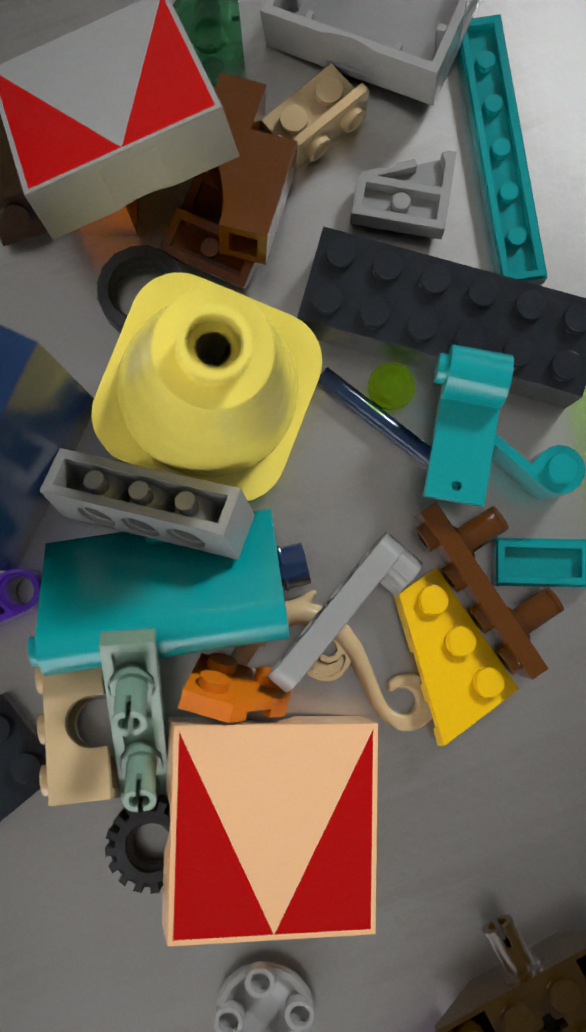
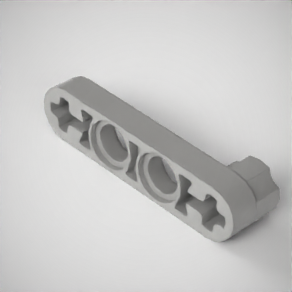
[267,532,423,693]

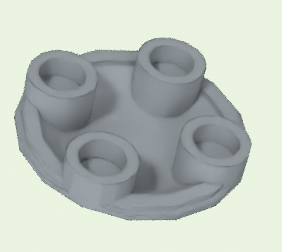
[214,961,315,1032]

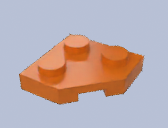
[178,653,291,723]

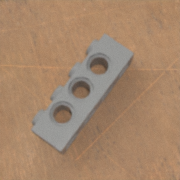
[40,448,255,560]

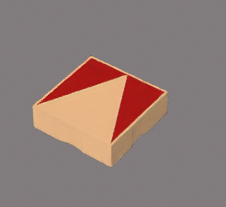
[162,716,378,947]

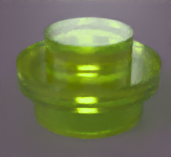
[368,363,415,410]

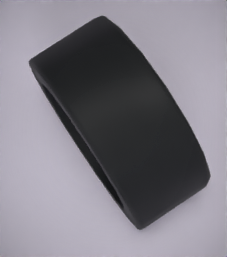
[97,245,183,333]

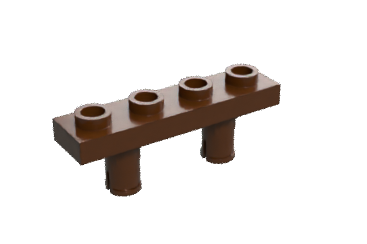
[414,502,564,680]

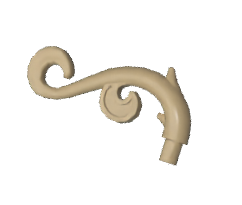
[231,590,432,731]

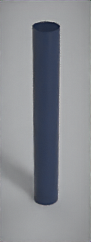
[318,367,431,468]

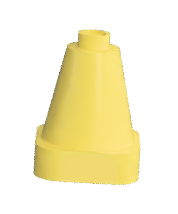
[91,272,322,503]

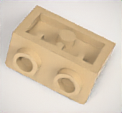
[261,63,369,169]

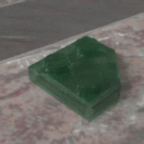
[172,0,245,87]

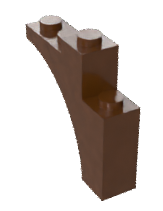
[207,73,298,265]

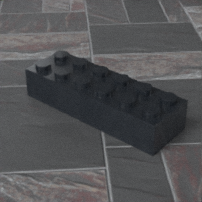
[297,226,586,409]

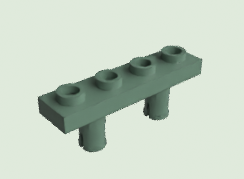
[99,628,167,812]

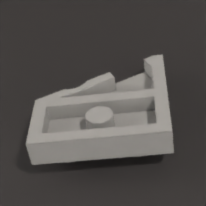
[350,151,457,239]

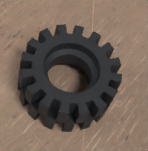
[105,795,170,894]

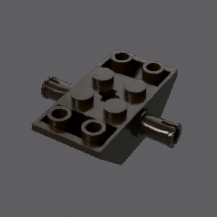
[434,914,586,1032]

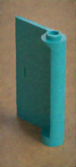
[28,509,290,676]

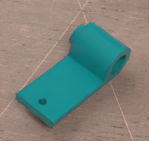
[423,344,514,507]

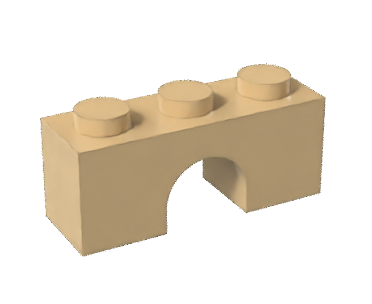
[35,667,121,807]

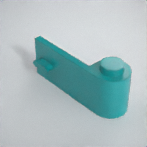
[491,433,586,500]

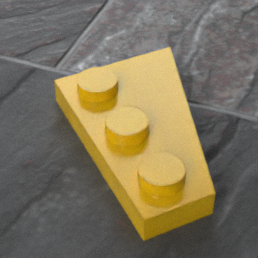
[393,568,519,746]

